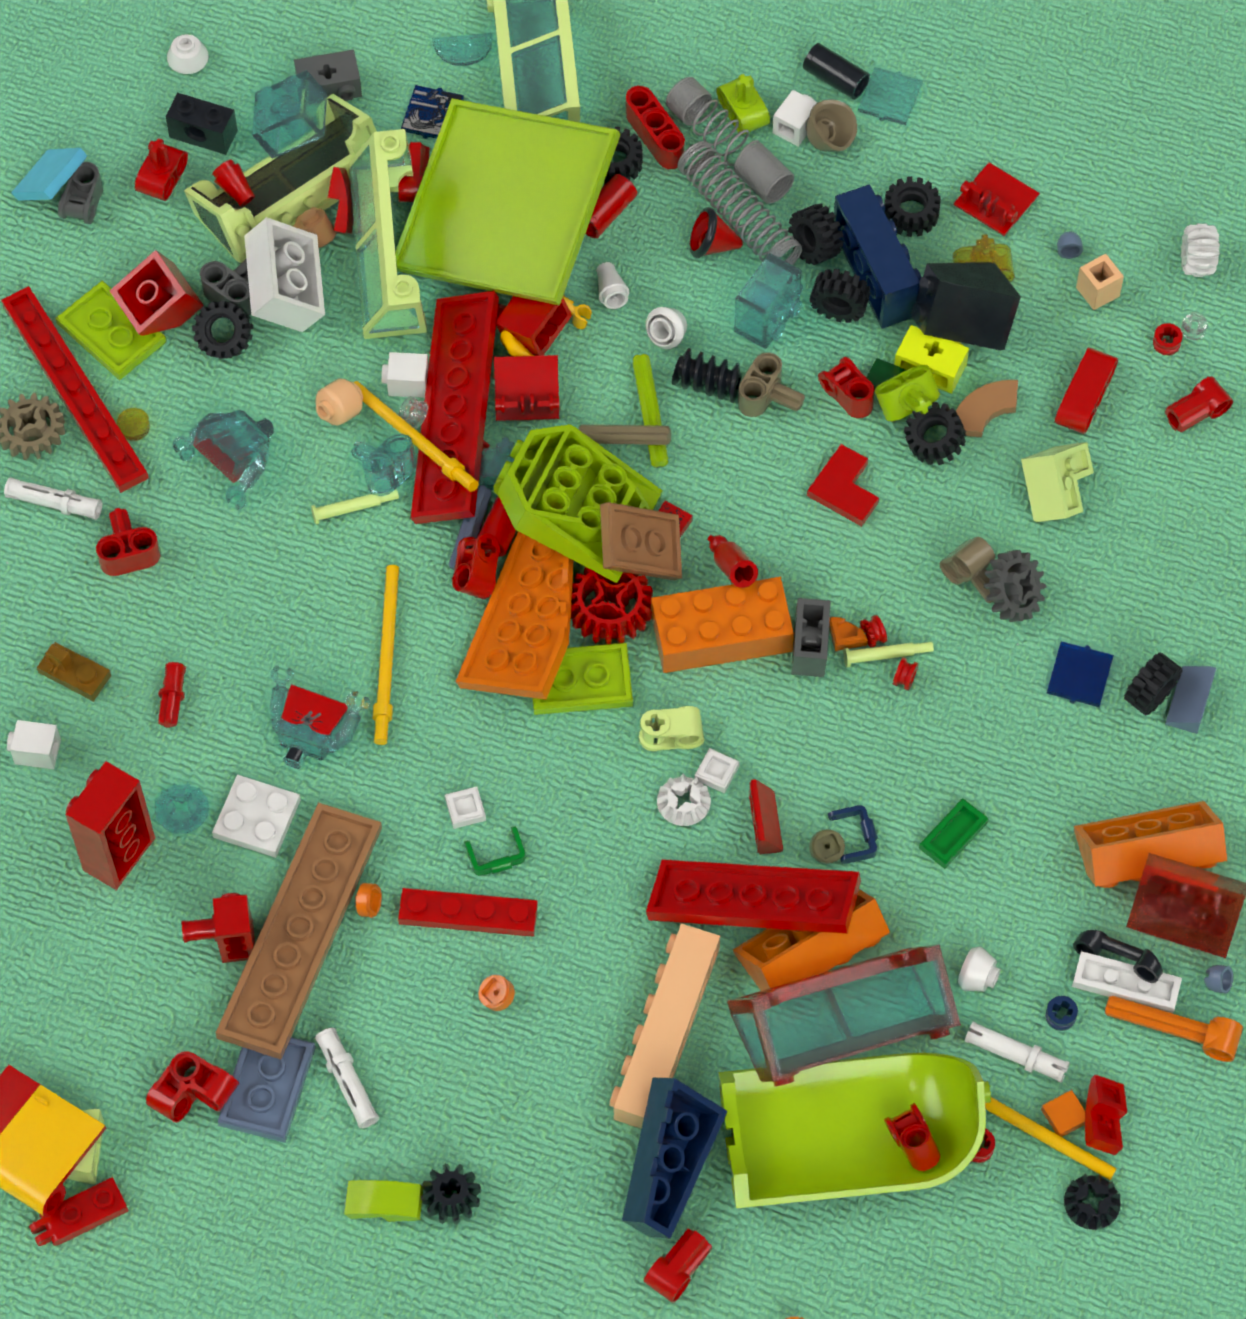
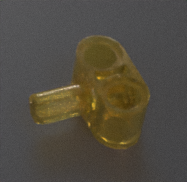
[952,234,1015,282]

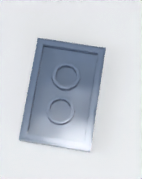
[218,1037,316,1143]

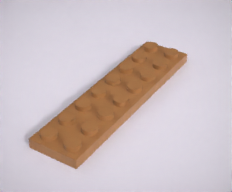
[216,802,382,1059]

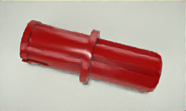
[158,662,186,728]

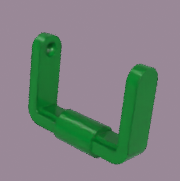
[464,826,526,876]

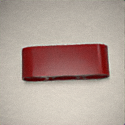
[626,85,685,169]
[1054,347,1119,434]

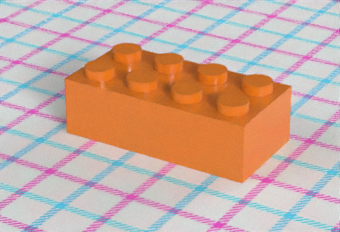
[651,576,794,673]

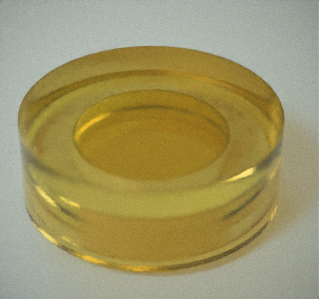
[117,408,150,441]

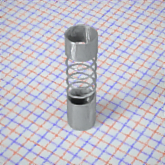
[666,77,794,204]

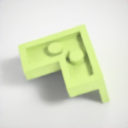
[1021,442,1094,522]

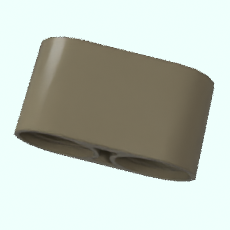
[738,352,805,417]
[939,537,995,603]

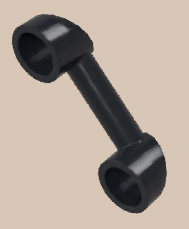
[1073,930,1163,983]

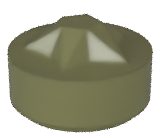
[809,829,845,864]

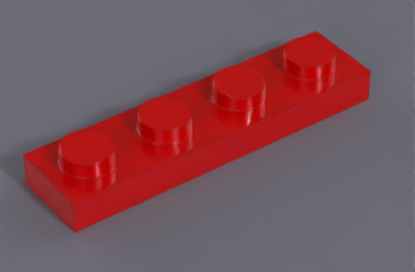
[398,888,538,937]

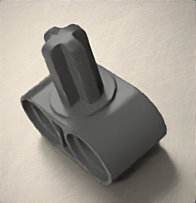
[200,259,251,315]

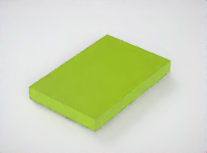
[55,280,166,380]
[532,643,633,715]

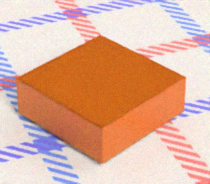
[1041,1090,1085,1137]

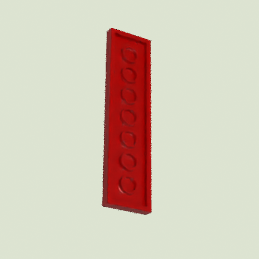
[410,291,499,524]

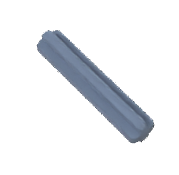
[449,485,492,571]

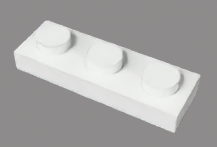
[1072,951,1182,1014]

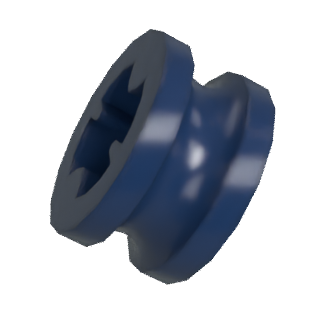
[1045,996,1078,1031]

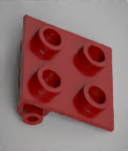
[953,162,1040,236]
[494,355,560,421]

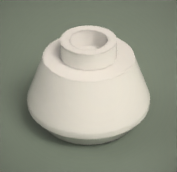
[167,34,209,74]
[646,307,687,349]
[958,947,1001,992]

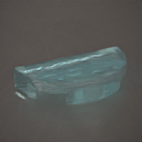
[432,32,493,66]

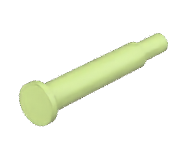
[311,489,399,524]
[843,642,934,667]

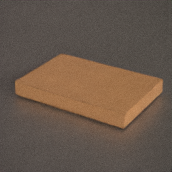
[600,502,682,580]

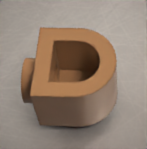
[293,207,337,248]

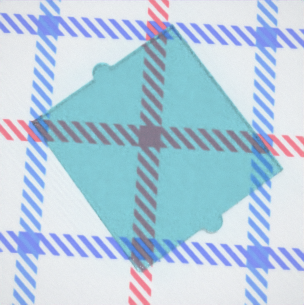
[858,67,923,126]

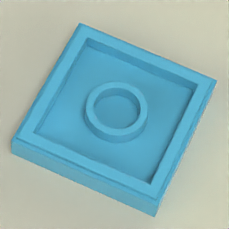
[11,148,87,201]

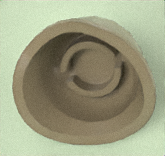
[806,100,857,152]

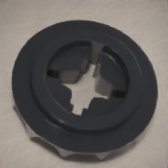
[1064,1173,1121,1230]

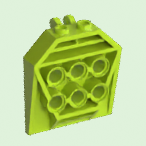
[493,424,663,583]

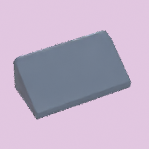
[1165,666,1216,734]

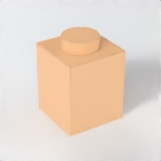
[1076,254,1124,310]

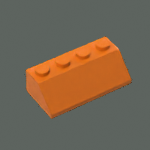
[1074,801,1227,888]
[733,889,890,1003]

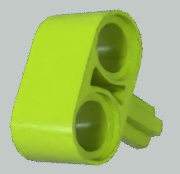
[716,74,770,135]
[874,365,940,421]

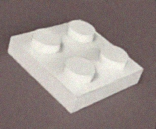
[212,775,301,858]

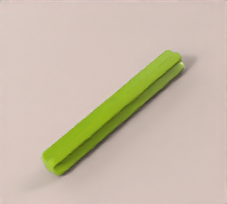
[633,354,668,468]

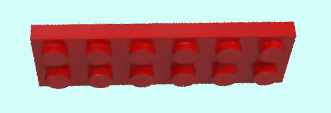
[646,859,861,934]

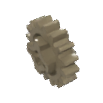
[0,393,66,460]

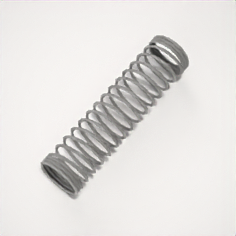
[678,141,802,273]

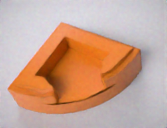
[829,617,868,651]

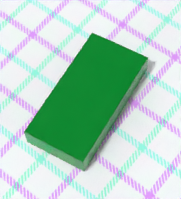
[919,798,989,869]

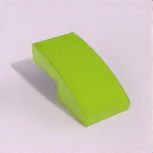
[344,1180,423,1222]

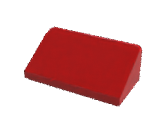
[749,779,783,855]

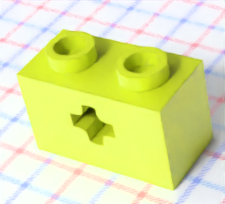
[894,325,969,394]

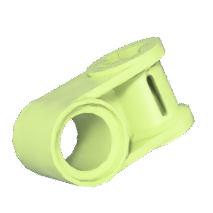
[639,706,704,751]

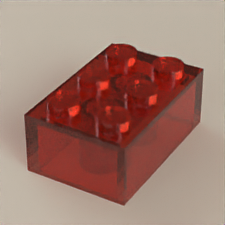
[1126,853,1246,958]

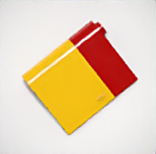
[0,1064,107,1217]

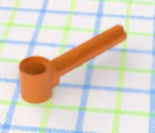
[1105,996,1243,1062]

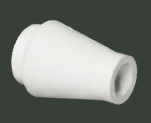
[596,262,629,309]

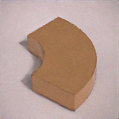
[956,380,1018,438]

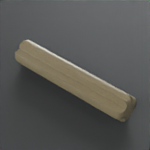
[579,424,671,445]

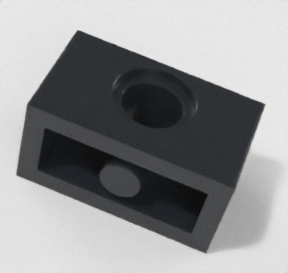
[165,92,238,155]

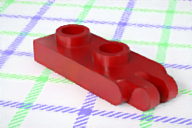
[29,1177,129,1246]

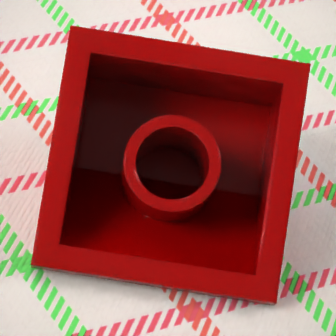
[110,250,204,336]

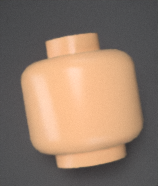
[316,378,363,426]

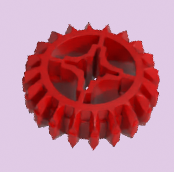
[570,567,653,644]

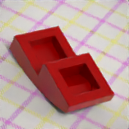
[327,167,354,234]
[1085,1074,1127,1155]

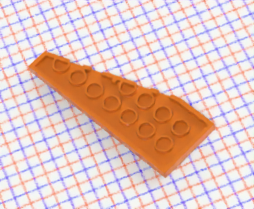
[455,532,574,700]

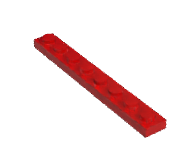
[1,286,149,493]

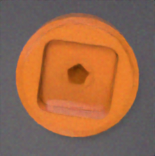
[355,883,382,918]
[478,975,515,1011]

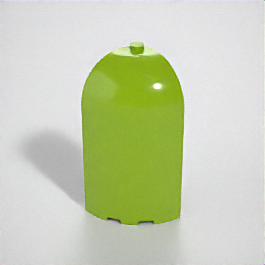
[718,1053,991,1208]

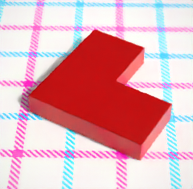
[807,444,879,527]

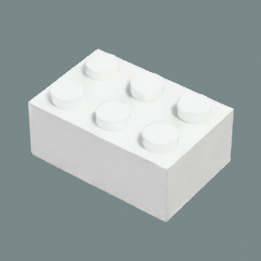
[244,217,325,332]

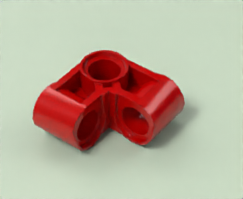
[146,1051,240,1123]

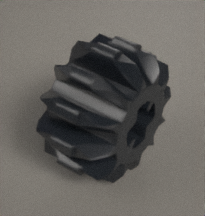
[421,1163,481,1225]

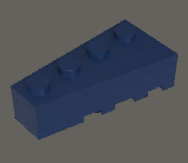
[622,1077,728,1239]

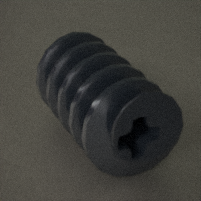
[672,348,742,403]

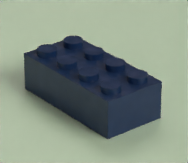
[834,184,922,329]

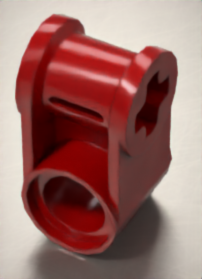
[818,356,874,418]
[452,533,500,599]
[884,1103,940,1171]

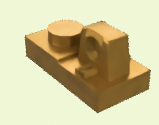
[37,642,111,701]

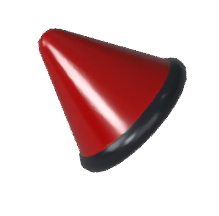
[689,207,743,258]

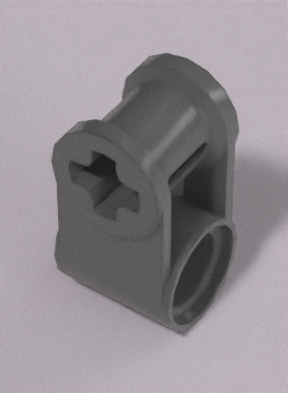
[58,162,103,224]

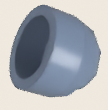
[1057,231,1083,259]
[1204,965,1233,994]

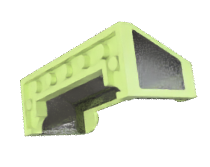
[184,94,377,264]

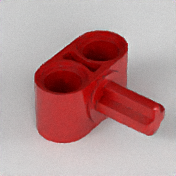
[135,138,188,201]
[96,508,161,576]

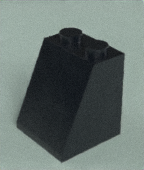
[911,262,1021,350]

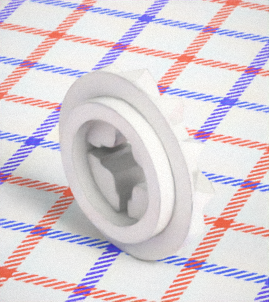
[657,774,711,826]

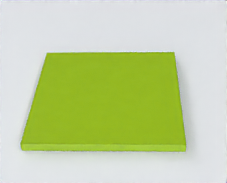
[395,98,621,306]

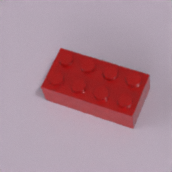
[65,761,155,890]

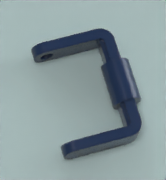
[828,805,878,864]

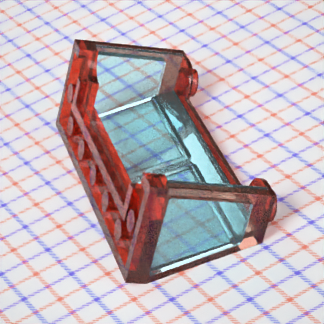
[727,944,961,1087]

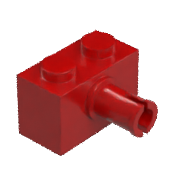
[181,893,255,963]

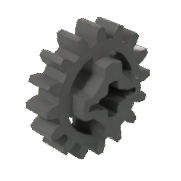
[984,550,1046,622]

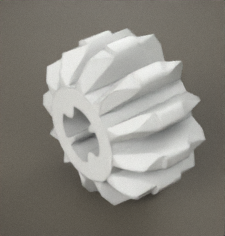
[1180,223,1220,277]

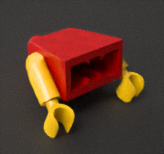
[496,295,592,356]

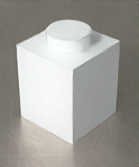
[773,90,818,147]
[382,352,429,398]
[7,720,61,769]

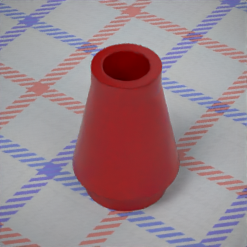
[212,159,255,207]

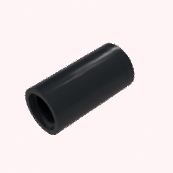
[803,43,870,100]

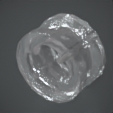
[399,396,428,428]

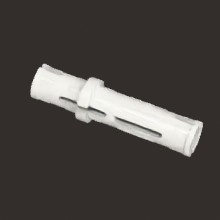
[4,477,102,520]
[965,1021,1070,1083]
[315,1028,379,1129]

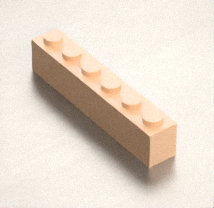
[609,923,720,1129]

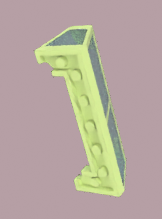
[487,0,580,122]
[349,129,427,339]

